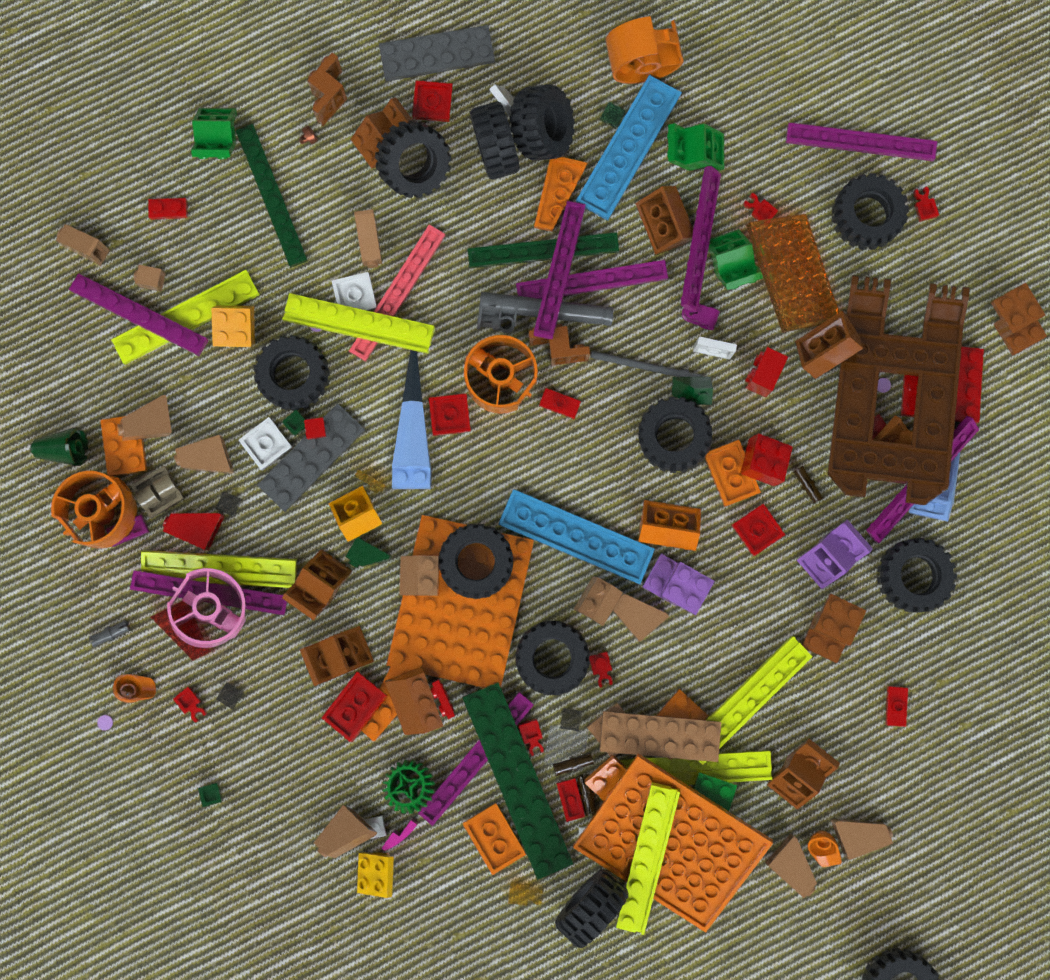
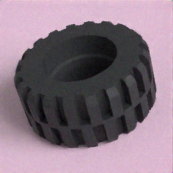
[510,84,575,161]
[470,101,520,180]
[375,120,451,198]
[832,173,909,250]
[253,335,330,411]
[638,397,712,473]
[439,523,513,599]
[877,538,957,613]
[516,621,590,696]
[555,869,628,948]
[862,948,939,980]

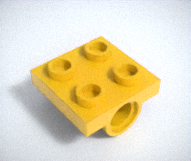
[357,852,394,898]

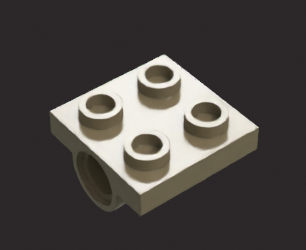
[131,466,185,519]

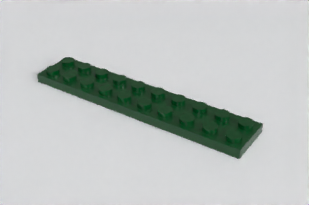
[462,682,573,880]

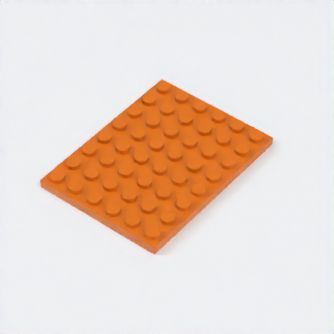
[386,515,534,688]
[573,753,773,933]

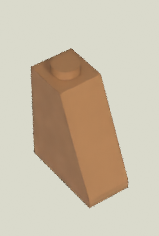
[354,209,383,268]
[56,224,110,266]
[117,395,172,441]
[174,435,234,474]
[612,594,669,642]
[314,805,377,858]
[831,819,893,860]
[765,833,817,898]

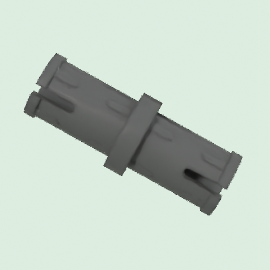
[89,620,131,648]

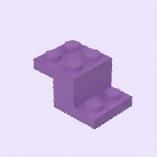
[797,520,873,589]
[642,554,715,615]

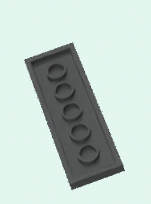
[379,25,495,82]
[257,403,365,512]

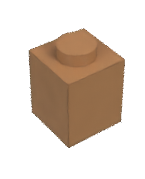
[134,265,166,292]

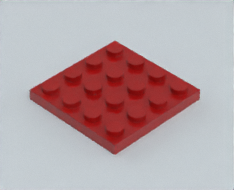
[901,347,984,424]

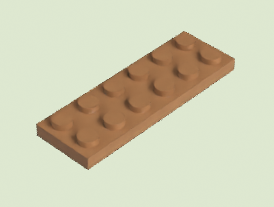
[599,711,721,762]

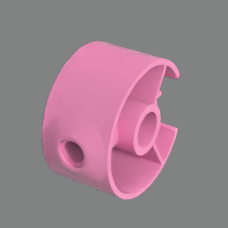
[167,568,246,648]

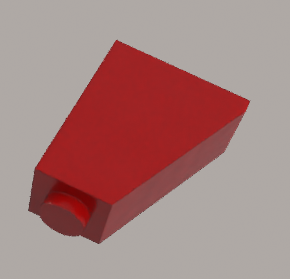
[163,513,225,551]

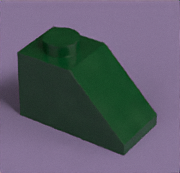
[671,377,713,405]
[346,537,392,568]

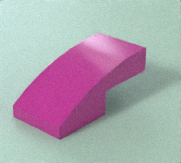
[381,818,419,851]

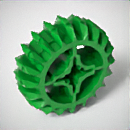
[382,760,435,814]

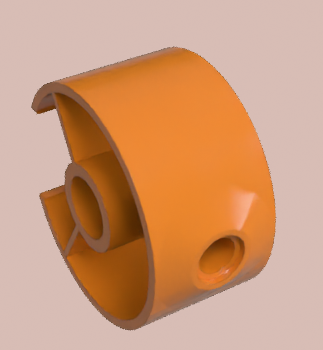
[605,16,684,84]
[464,335,538,414]
[51,471,137,549]

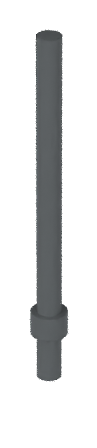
[591,351,703,377]

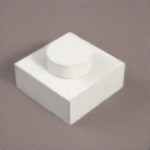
[364,815,387,839]

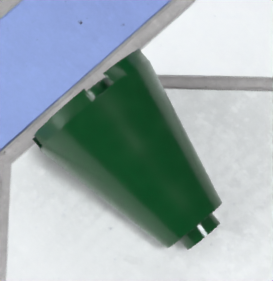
[30,427,88,466]

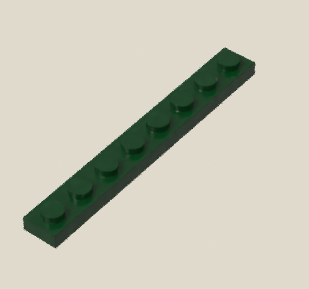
[236,124,308,268]
[467,232,619,269]

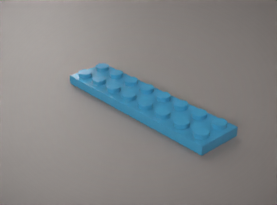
[576,75,682,221]
[498,489,655,585]

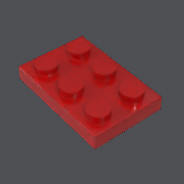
[322,671,388,743]

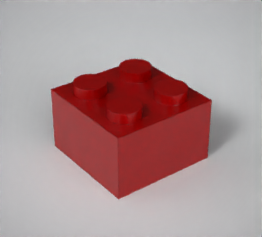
[745,347,788,398]
[740,433,793,486]

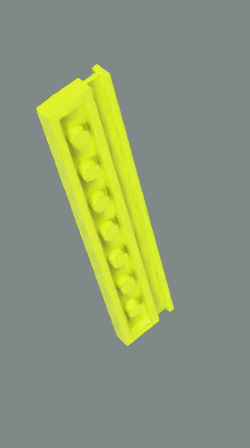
[111,270,260,365]
[282,293,435,354]
[141,550,297,588]
[697,636,812,765]
[618,750,772,785]
[616,782,680,935]

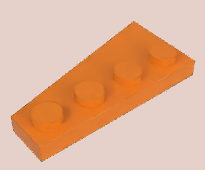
[534,157,587,232]
[362,667,409,742]

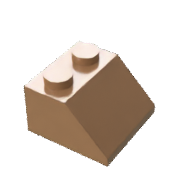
[399,555,439,596]
[574,576,623,626]

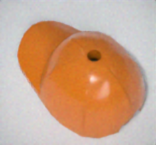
[113,674,156,703]
[808,831,842,867]

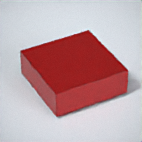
[304,417,326,440]

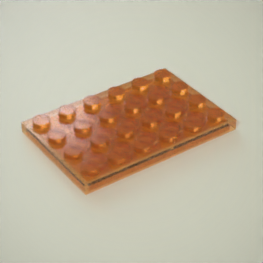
[746,214,839,333]

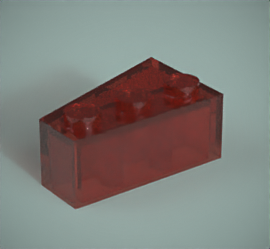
[151,601,215,661]

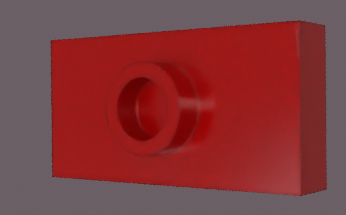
[539,388,581,420]
[885,686,908,727]

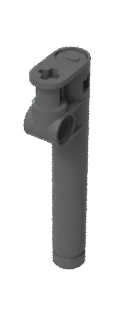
[477,291,613,333]

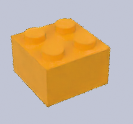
[211,305,255,347]
[329,486,382,542]

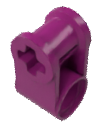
[681,304,720,331]

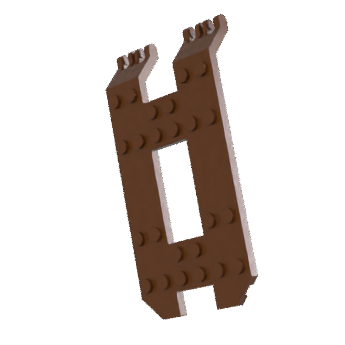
[827,275,970,505]

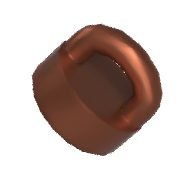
[299,125,318,145]

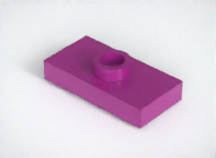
[106,514,149,547]

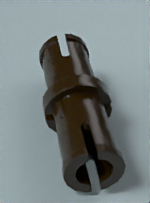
[793,466,824,504]
[553,752,594,776]
[577,774,597,816]

